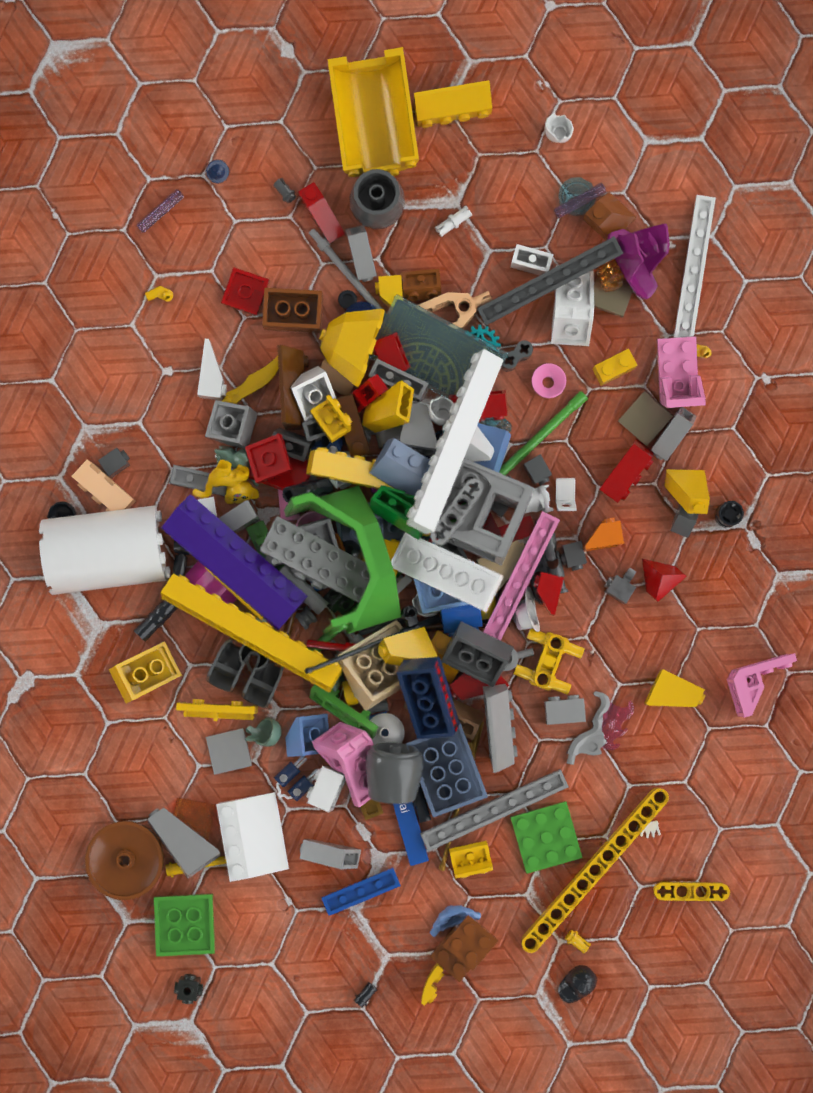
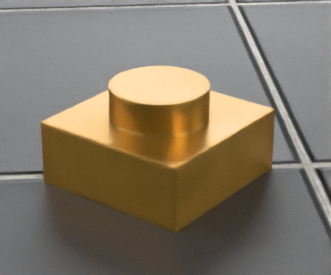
[361,799,384,820]

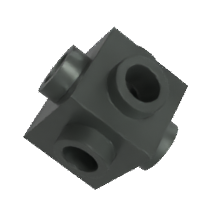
[323,589,356,616]
[174,974,203,1004]

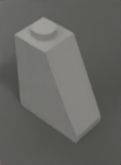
[345,225,377,282]
[400,402,437,457]
[651,407,697,461]
[219,500,260,533]
[300,839,361,869]

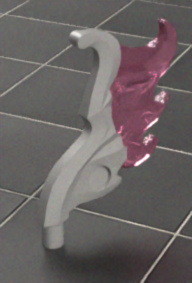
[567,691,634,765]

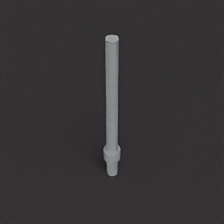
[309,229,388,318]

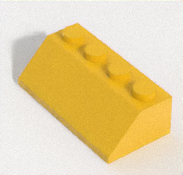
[414,80,492,128]

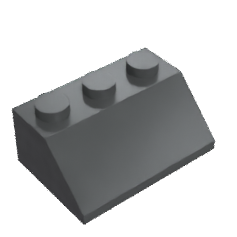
[441,621,513,687]

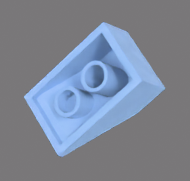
[414,561,475,614]

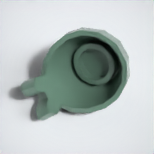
[245,717,282,747]

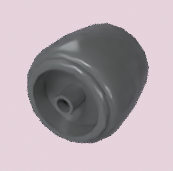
[350,169,405,229]
[366,742,423,804]

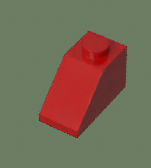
[373,331,410,371]
[533,572,564,616]

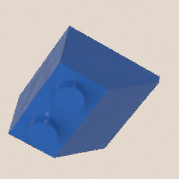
[440,604,483,637]

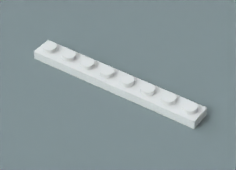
[673,195,716,338]

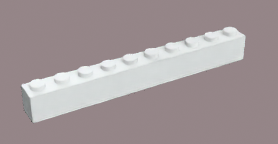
[406,349,503,534]

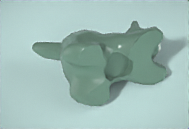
[214,446,259,487]

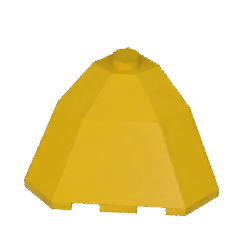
[319,309,385,387]

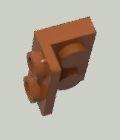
[401,269,442,302]

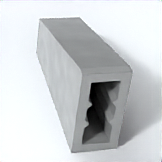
[148,808,220,879]

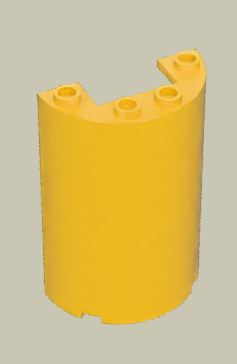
[328,47,419,177]

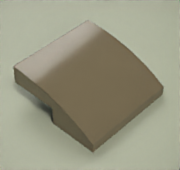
[594,271,633,318]
[618,391,673,446]

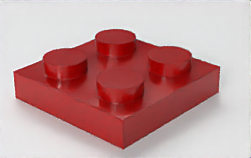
[221,267,270,316]
[245,433,293,484]

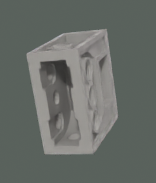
[430,458,534,566]

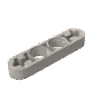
[431,479,483,545]

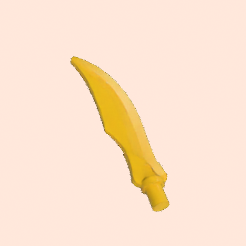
[221,355,279,404]

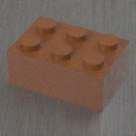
[262,288,323,333]

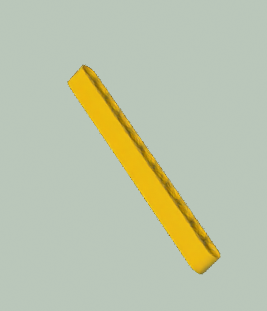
[521,787,669,953]

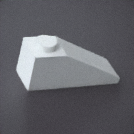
[197,338,227,400]

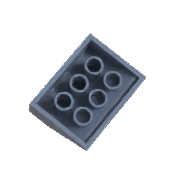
[406,723,488,817]

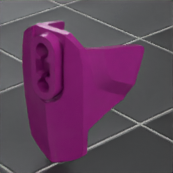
[607,223,670,300]

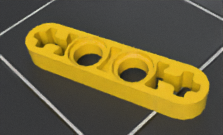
[653,882,730,901]

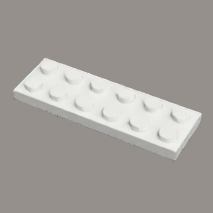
[391,532,504,612]

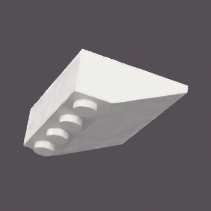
[216,792,289,882]

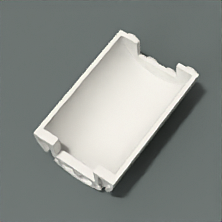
[39,505,171,595]

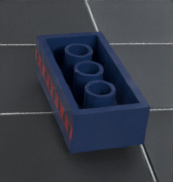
[396,657,460,739]

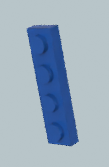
[322,867,401,916]

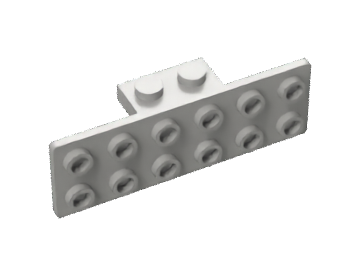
[260,517,370,603]

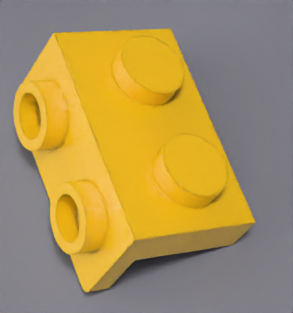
[310,395,352,443]
[449,840,493,878]

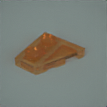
[174,797,216,841]

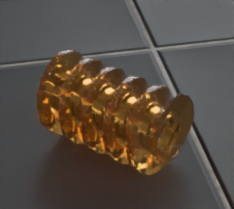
[595,259,624,292]

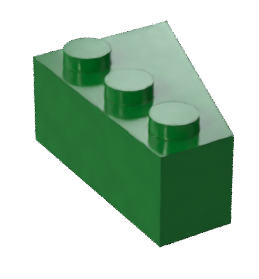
[370,485,424,540]

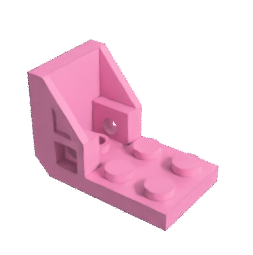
[657,336,706,408]
[727,654,797,717]
[312,722,374,808]

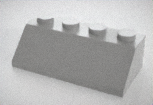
[483,684,518,773]

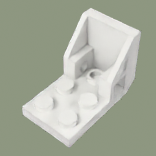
[551,266,594,346]

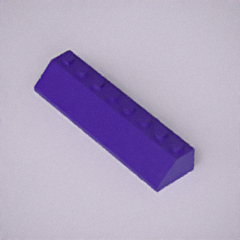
[161,494,308,630]

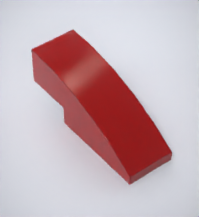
[351,374,388,414]

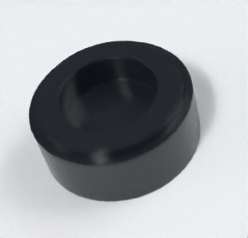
[338,290,357,310]

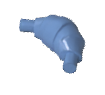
[430,905,481,937]

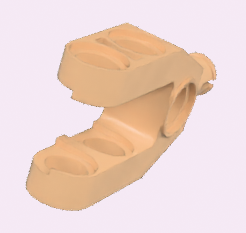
[415,291,492,331]

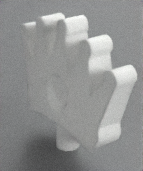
[636,820,661,838]

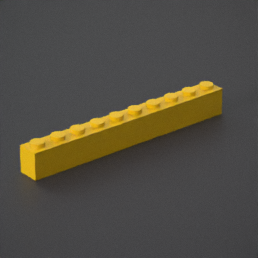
[161,574,342,693]

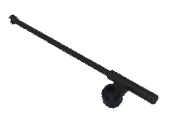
[304,606,440,674]

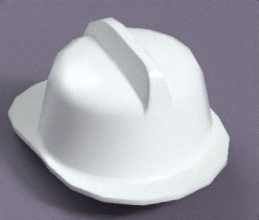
[513,586,540,632]

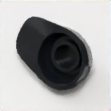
[558,965,597,1003]

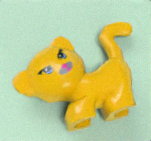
[192,459,259,504]

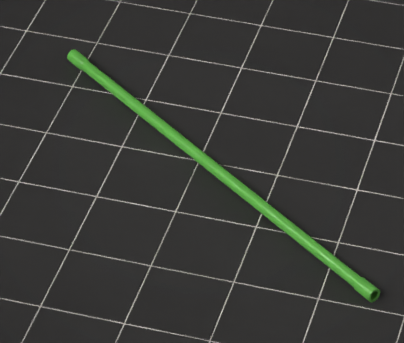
[308,391,588,652]

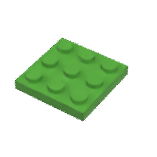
[510,801,582,874]
[154,894,215,957]

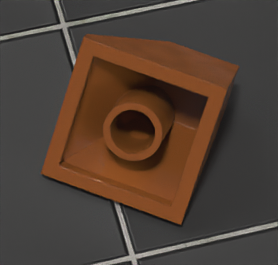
[583,192,637,240]

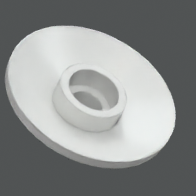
[370,713,405,745]

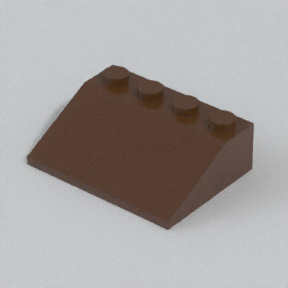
[277,345,308,430]

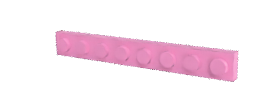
[483,511,560,641]

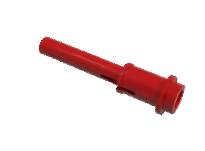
[307,640,355,652]

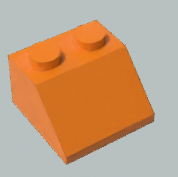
[583,518,624,552]

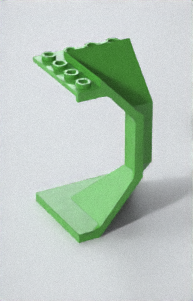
[284,485,401,636]

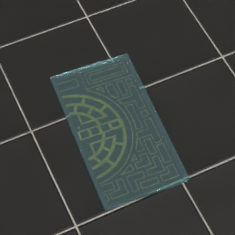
[369,294,508,399]

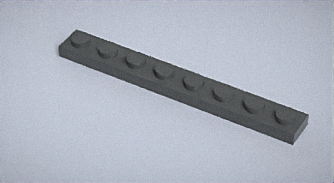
[477,236,623,326]

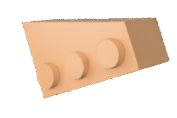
[72,459,136,511]

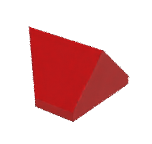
[642,559,686,602]

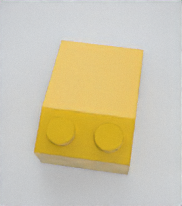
[109,641,182,704]

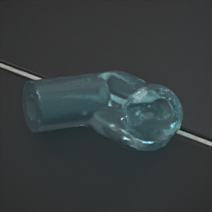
[484,417,512,433]

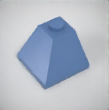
[285,714,329,757]

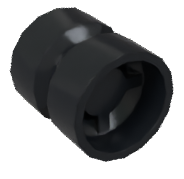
[715,501,744,528]

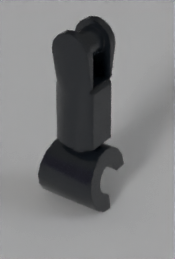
[172,540,190,577]

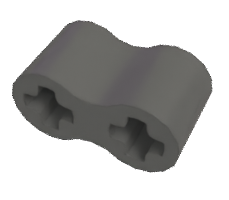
[501,340,533,372]

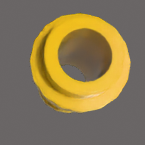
[565,930,591,954]

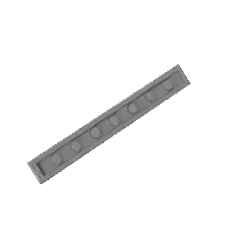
[420,769,569,852]

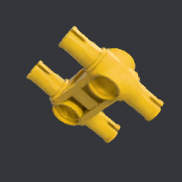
[513,628,585,695]

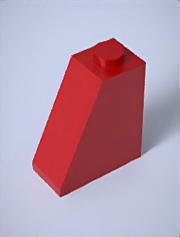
[449,673,510,701]

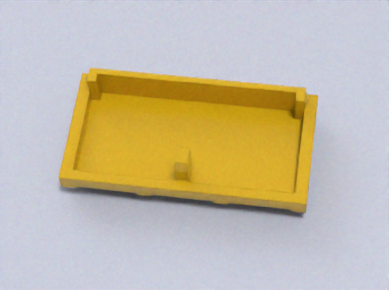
[176,699,258,721]

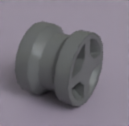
[296,606,318,630]

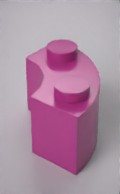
[185,561,237,604]

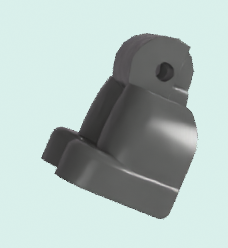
[206,639,284,708]

